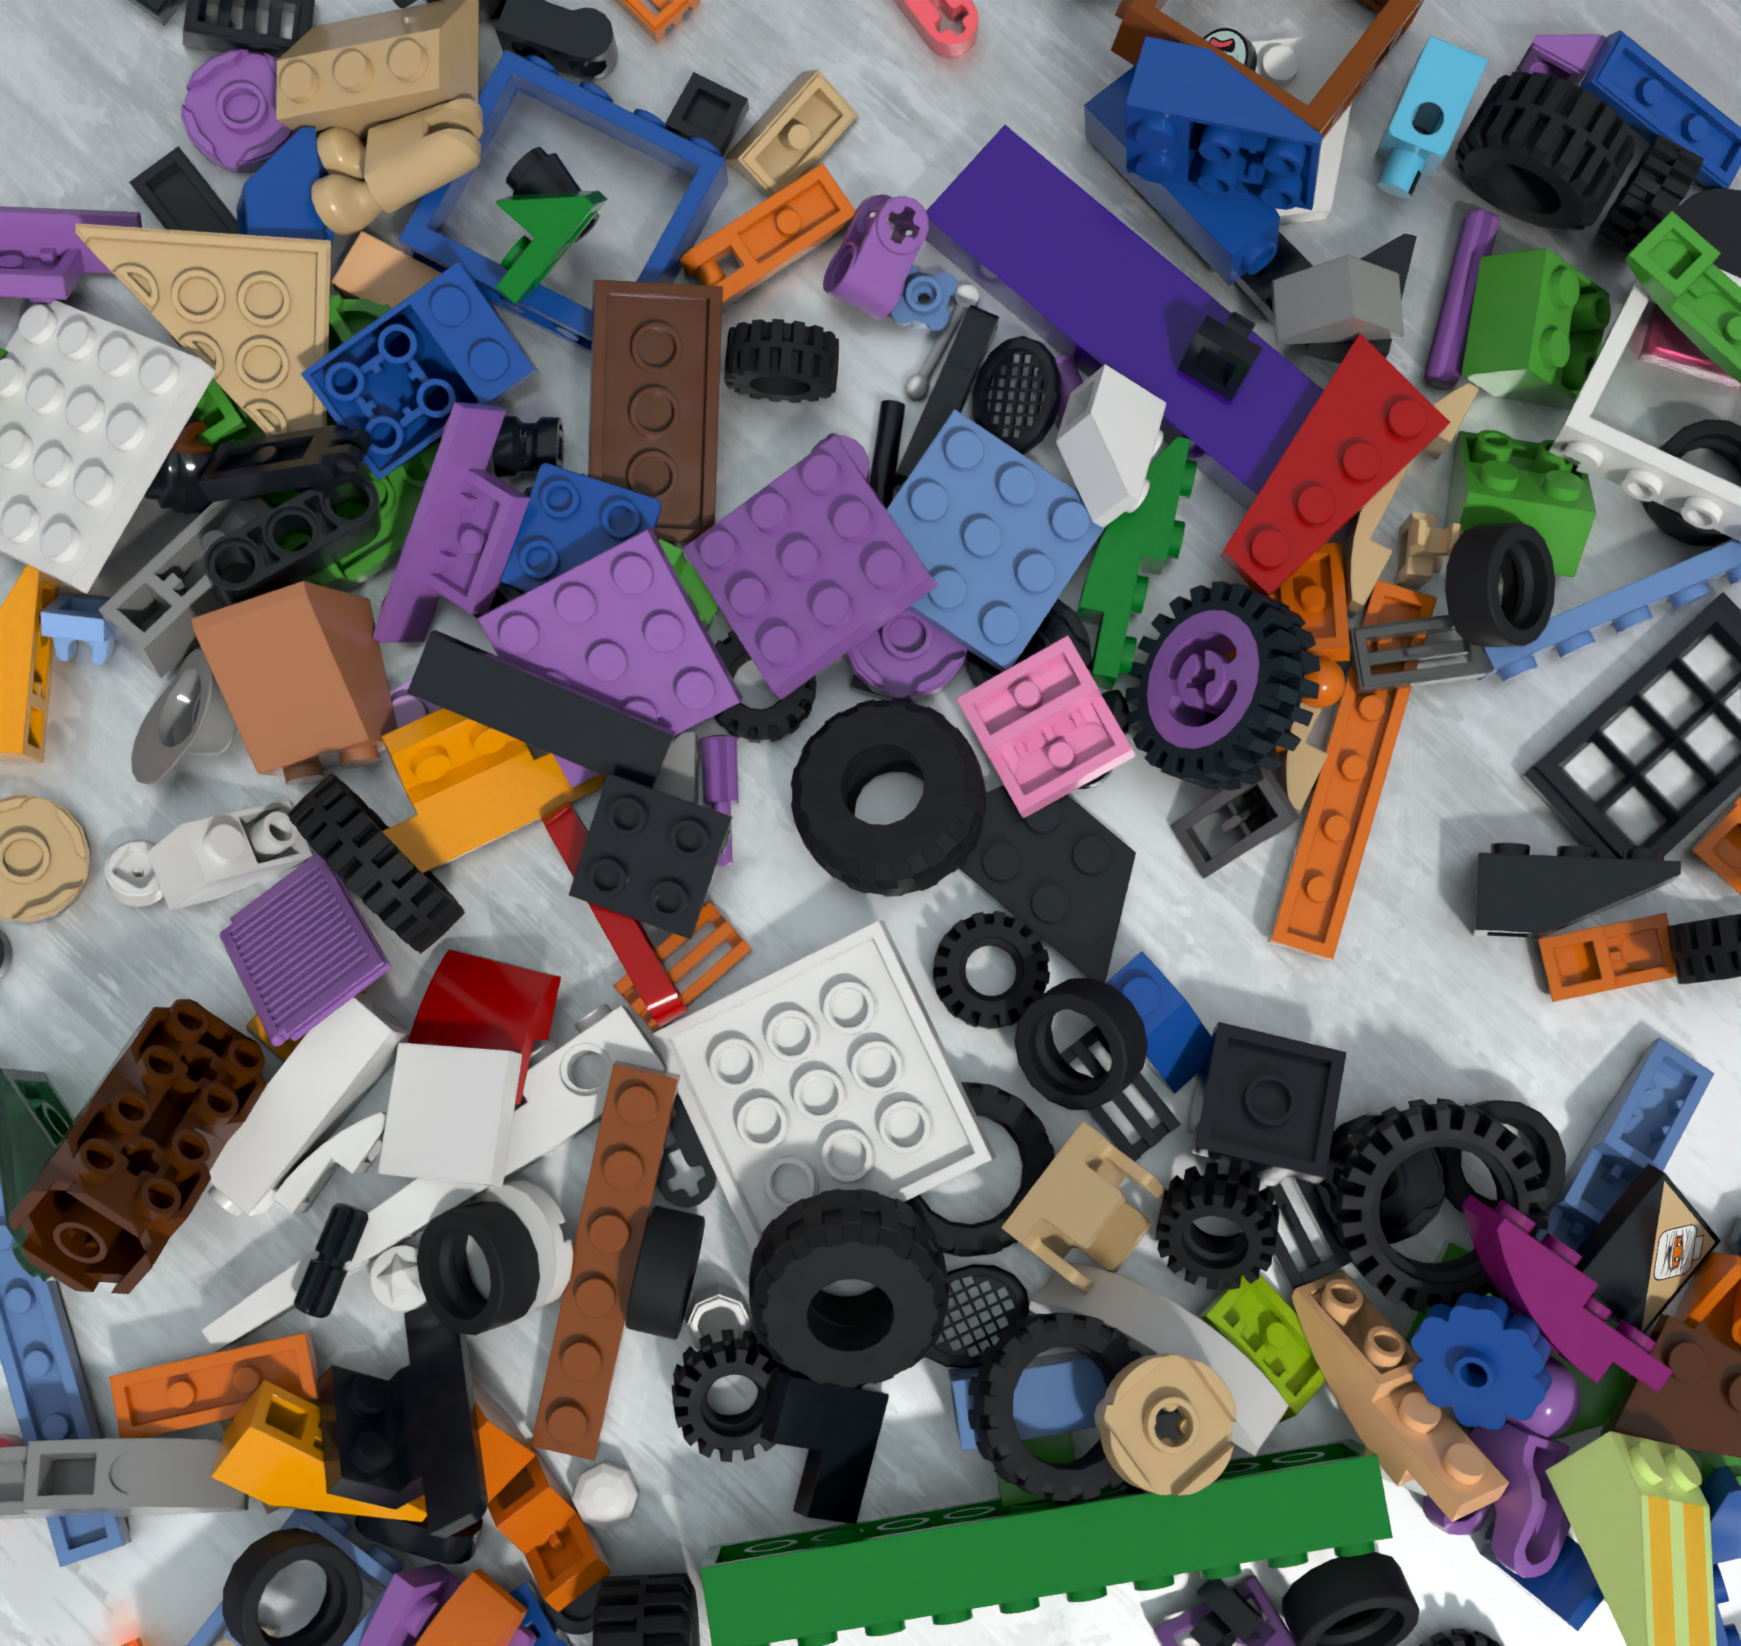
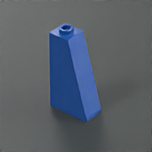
[1084,66,1280,285]

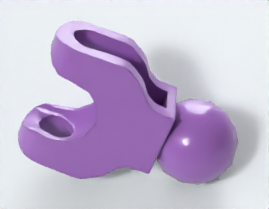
[1423,1356,1581,1578]

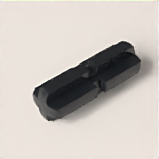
[294,1203,369,1318]

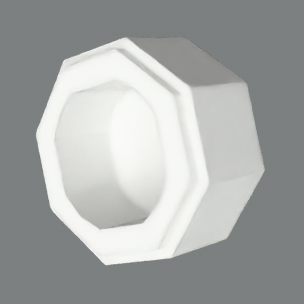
[685,1285,752,1349]
[572,1460,640,1531]

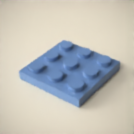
[887,409,1106,672]

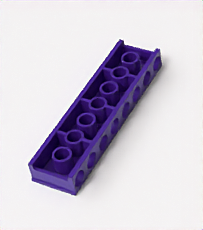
[925,125,1324,511]

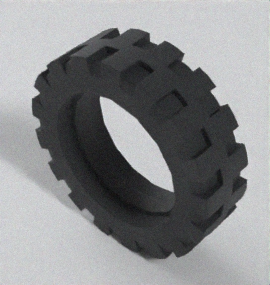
[904,1082,1055,1257]
[968,1312,1142,1501]

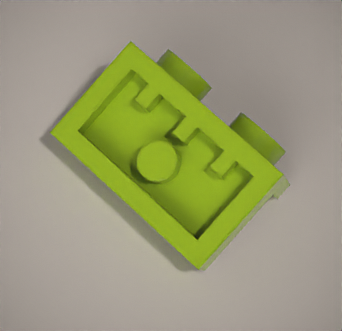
[1197,1274,1326,1423]

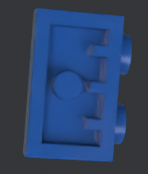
[500,463,662,597]

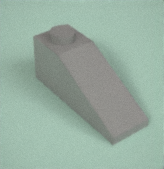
[98,497,272,678]

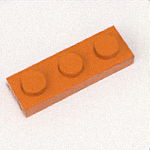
[109,1330,320,1438]

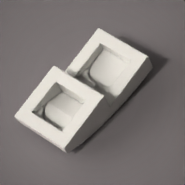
[271,1112,387,1214]

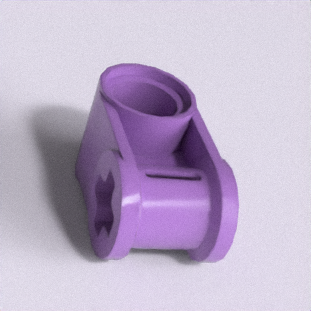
[823,194,929,321]

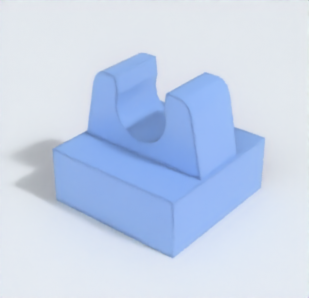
[41,592,116,665]

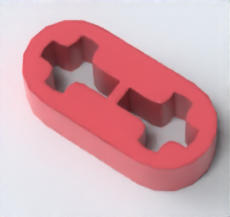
[893,0,979,58]

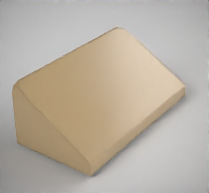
[724,70,858,198]

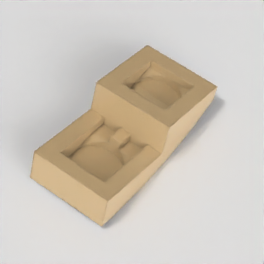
[1276,702,1328,813]

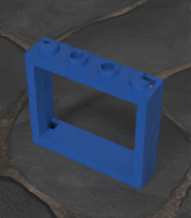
[398,50,729,354]

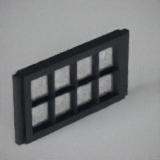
[1521,592,1741,859]

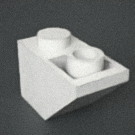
[1056,364,1166,528]
[146,799,312,911]

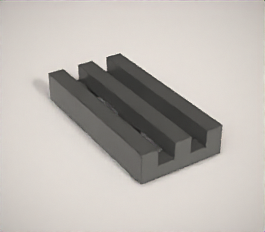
[1349,615,1487,694]

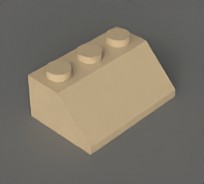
[276,0,479,143]

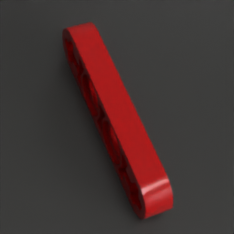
[541,801,689,1027]

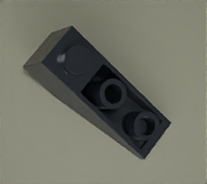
[1473,843,1681,939]

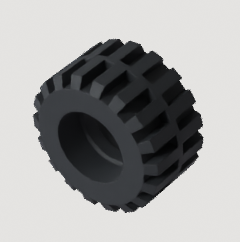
[1455,71,1635,231]
[592,1573,700,1646]

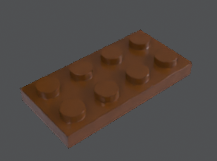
[588,279,723,542]

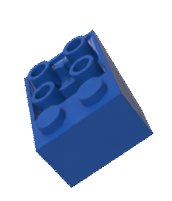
[1125,36,1323,210]
[301,261,540,481]

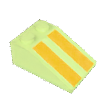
[1545,1431,1717,1646]

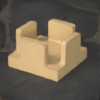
[1001,1121,1165,1294]

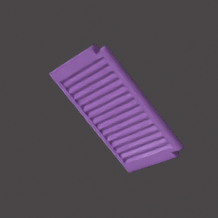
[219,853,392,1046]

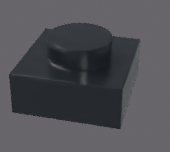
[665,72,749,158]

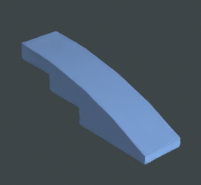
[1536,1037,1715,1251]

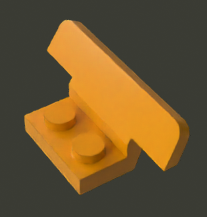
[381,708,605,874]

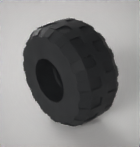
[791,698,986,897]
[749,1189,949,1388]

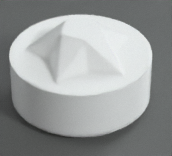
[104,840,164,907]
[370,1245,427,1311]

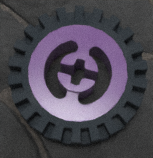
[1125,581,1320,791]

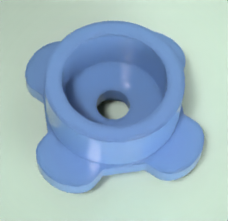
[890,265,957,332]

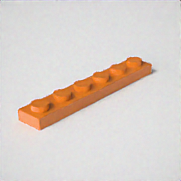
[1267,580,1437,961]

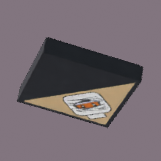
[1575,1163,1721,1334]

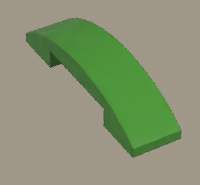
[1625,211,1741,384]

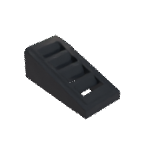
[182,0,315,57]

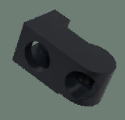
[495,0,618,80]

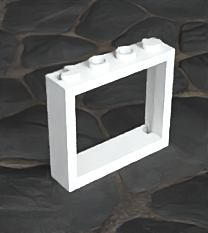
[1549,269,1741,542]

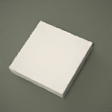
[378,1043,522,1187]

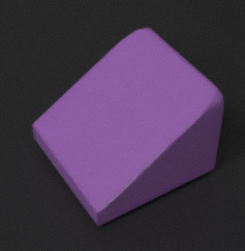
[1517,34,1607,86]

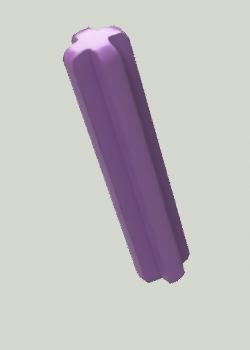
[1424,209,1500,389]

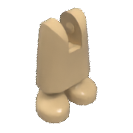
[311,98,483,235]

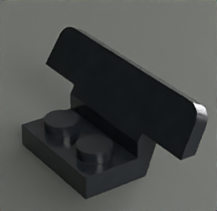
[317,1305,488,1538]

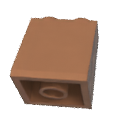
[191,581,398,785]

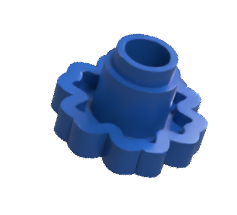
[1411,1293,1552,1431]

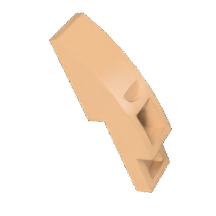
[1291,1270,1509,1522]

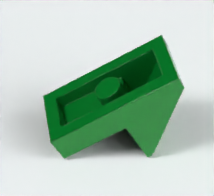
[496,190,608,304]

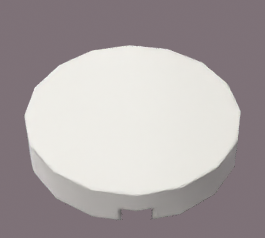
[466,1180,573,1313]

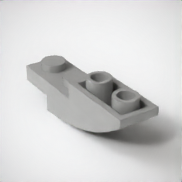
[0,1438,249,1519]

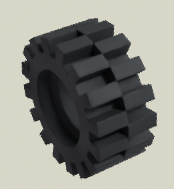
[1597,134,1704,253]
[933,911,1050,1030]
[1155,1163,1280,1290]
[672,1329,788,1462]

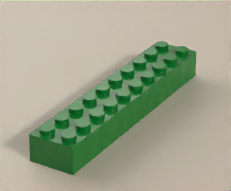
[700,1439,1393,1646]

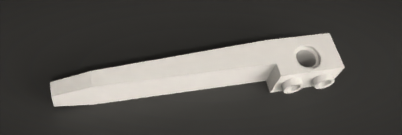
[201,1004,668,1352]

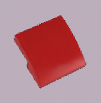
[408,949,561,1104]

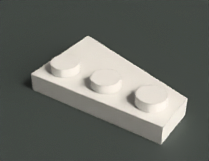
[1251,29,1366,225]

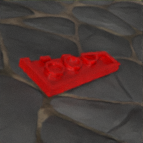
[1220,333,1451,597]

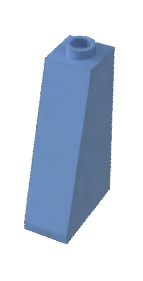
[948,1351,1179,1451]

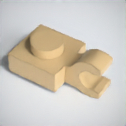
[1394,512,1462,591]

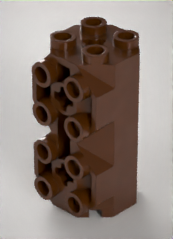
[8,999,266,1294]

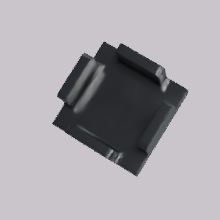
[1187,1022,1347,1186]

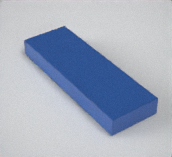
[1579,30,1741,190]

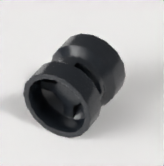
[493,416,564,479]

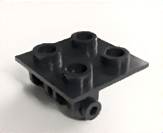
[569,773,733,939]

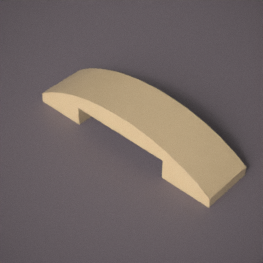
[1342,383,1479,619]

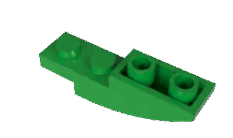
[1076,437,1197,690]

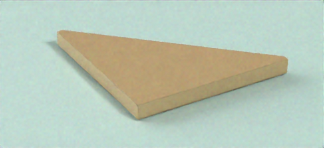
[75,223,331,436]

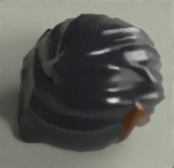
[144,415,213,515]

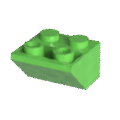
[1461,247,1611,410]
[1444,430,1596,577]

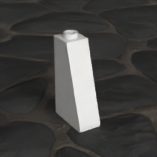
[208,993,411,1216]

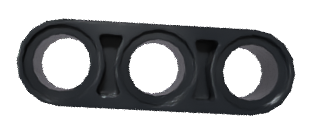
[204,472,382,607]

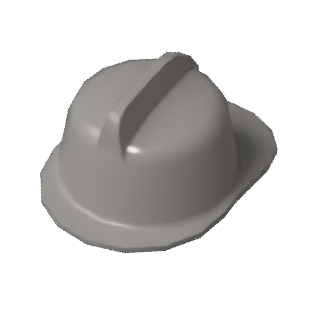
[131,649,239,785]

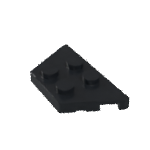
[957,785,1136,982]

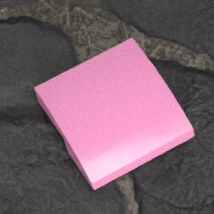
[956,636,1135,819]

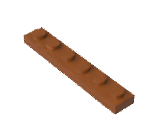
[531,1060,680,1460]

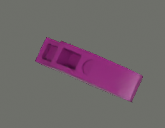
[1462,1195,1673,1393]

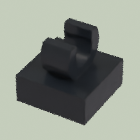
[1177,311,1263,402]
[1190,1578,1277,1646]

